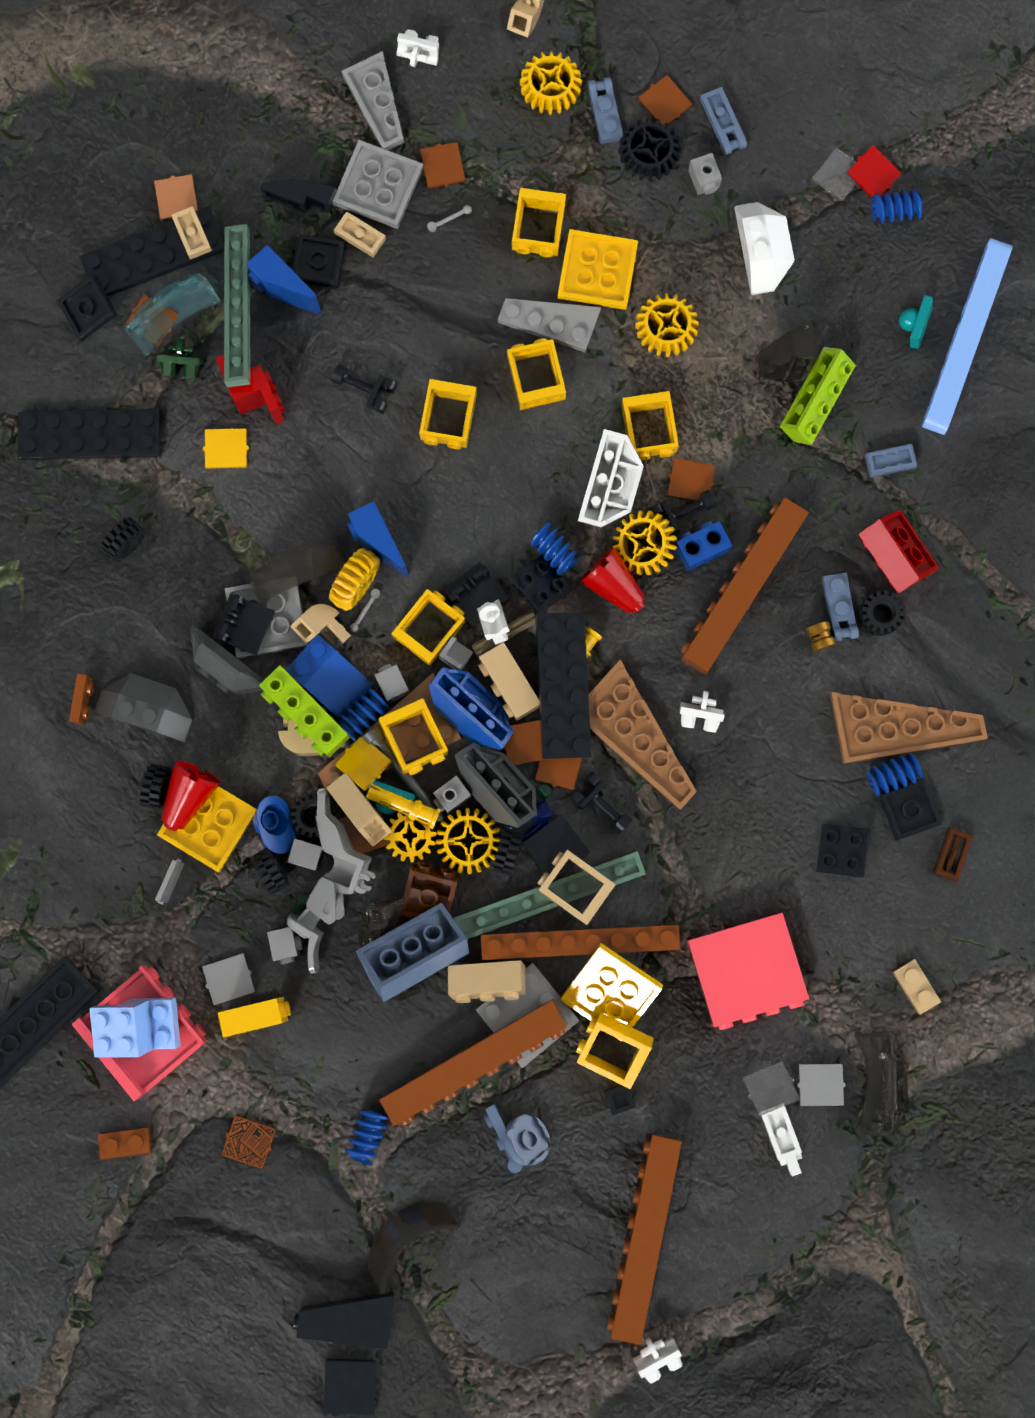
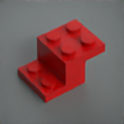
[215,354,286,424]

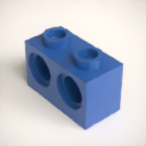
[675,521,732,572]

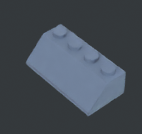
[356,903,469,1002]

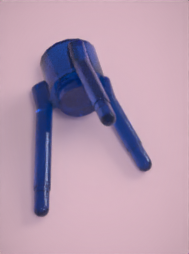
[507,800,553,843]

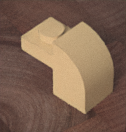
[507,0,544,37]
[290,604,351,650]
[278,718,319,756]

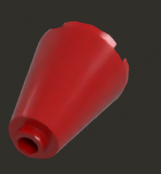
[580,548,645,614]
[161,760,220,831]

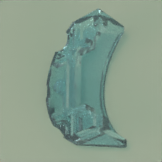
[124,273,221,357]

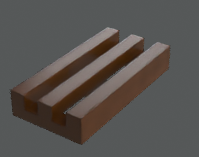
[933,827,973,882]

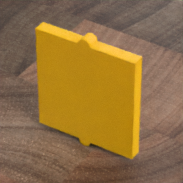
[203,429,249,469]
[335,736,392,791]

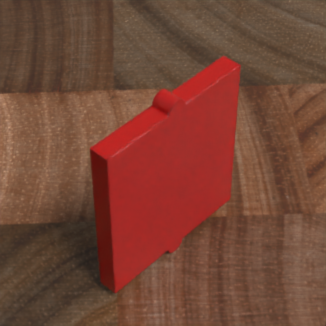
[847,145,902,198]

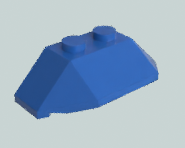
[429,667,514,750]

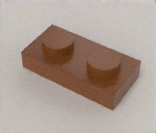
[69,674,94,725]
[98,1127,152,1160]

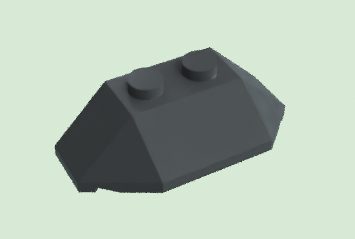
[190,624,264,694]
[94,673,193,743]
[455,742,537,828]

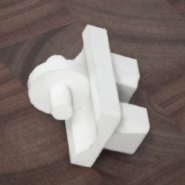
[397,29,439,67]
[477,599,510,644]
[679,691,724,733]
[633,1337,682,1384]

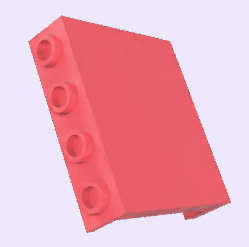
[686,913,809,1030]
[72,965,208,1101]

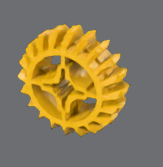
[520,50,582,115]
[635,293,699,358]
[613,511,677,575]
[329,548,380,611]
[436,808,501,874]

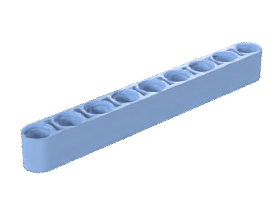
[921,238,1013,435]

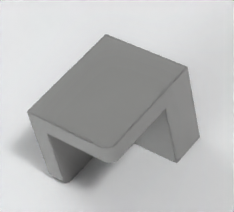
[439,636,474,670]
[287,839,322,871]

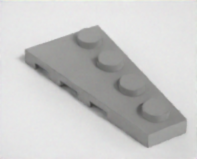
[342,51,404,150]
[498,298,601,353]

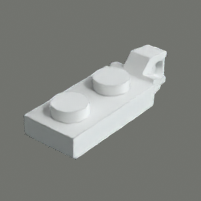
[760,1104,802,1177]

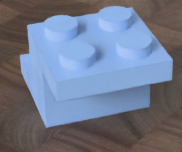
[90,998,181,1057]

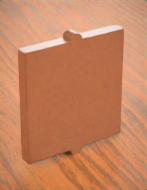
[154,174,198,221]

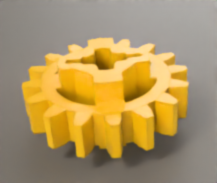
[384,812,437,863]

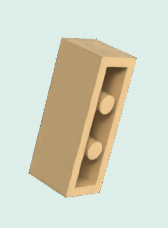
[478,642,539,721]
[448,960,526,1003]

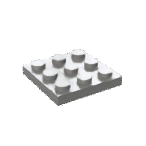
[333,140,424,229]
[225,575,308,659]
[476,963,579,1068]

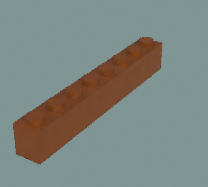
[681,498,809,675]
[481,925,680,960]
[379,998,568,1127]
[606,1133,682,1345]

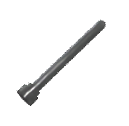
[363,725,444,823]

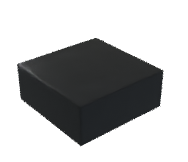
[604,1085,636,1116]

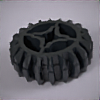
[618,118,681,182]

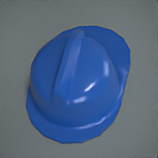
[253,796,295,854]

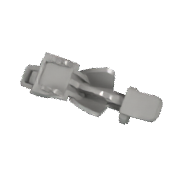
[287,788,376,974]

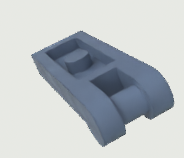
[587,77,623,144]
[700,87,747,155]
[822,573,859,642]
[483,1102,523,1173]

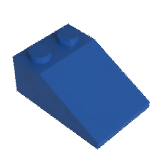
[246,245,321,314]
[347,501,408,577]
[285,634,374,718]

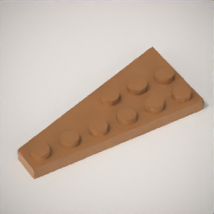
[588,659,697,810]
[318,673,461,795]
[830,692,988,764]

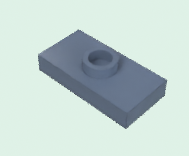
[864,444,918,478]

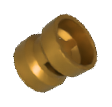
[806,621,836,652]

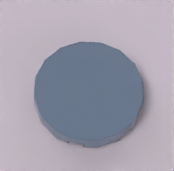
[505,1114,550,1166]

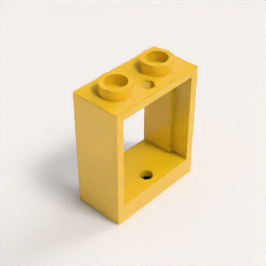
[512,188,566,257]
[507,338,566,410]
[419,379,477,449]
[621,391,679,461]
[391,589,466,667]
[378,698,448,775]
[218,997,291,1037]
[576,1012,654,1089]

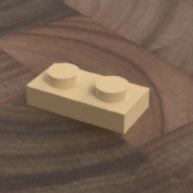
[171,206,212,260]
[334,212,386,258]
[892,959,941,1015]

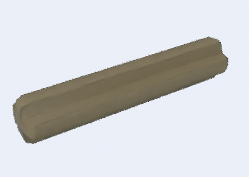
[472,611,535,656]

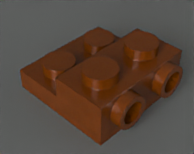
[399,862,460,918]

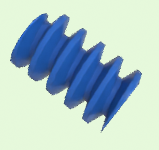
[871,190,923,224]
[531,521,582,575]
[337,688,390,741]
[867,753,923,797]
[344,1109,389,1165]

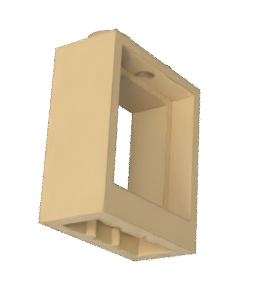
[326,773,392,846]
[537,850,616,925]

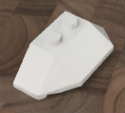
[734,202,795,295]
[578,429,644,527]

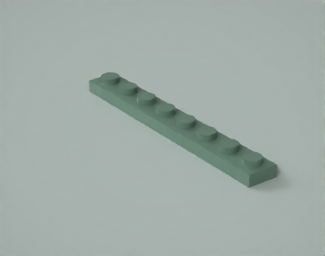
[224,224,251,387]
[454,851,646,939]

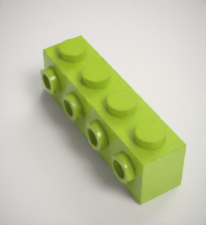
[780,347,856,445]
[259,665,350,758]

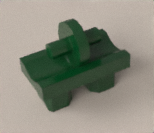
[157,338,204,378]

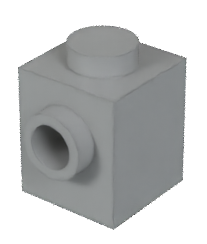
[688,153,722,195]
[433,776,471,814]
[267,927,303,965]

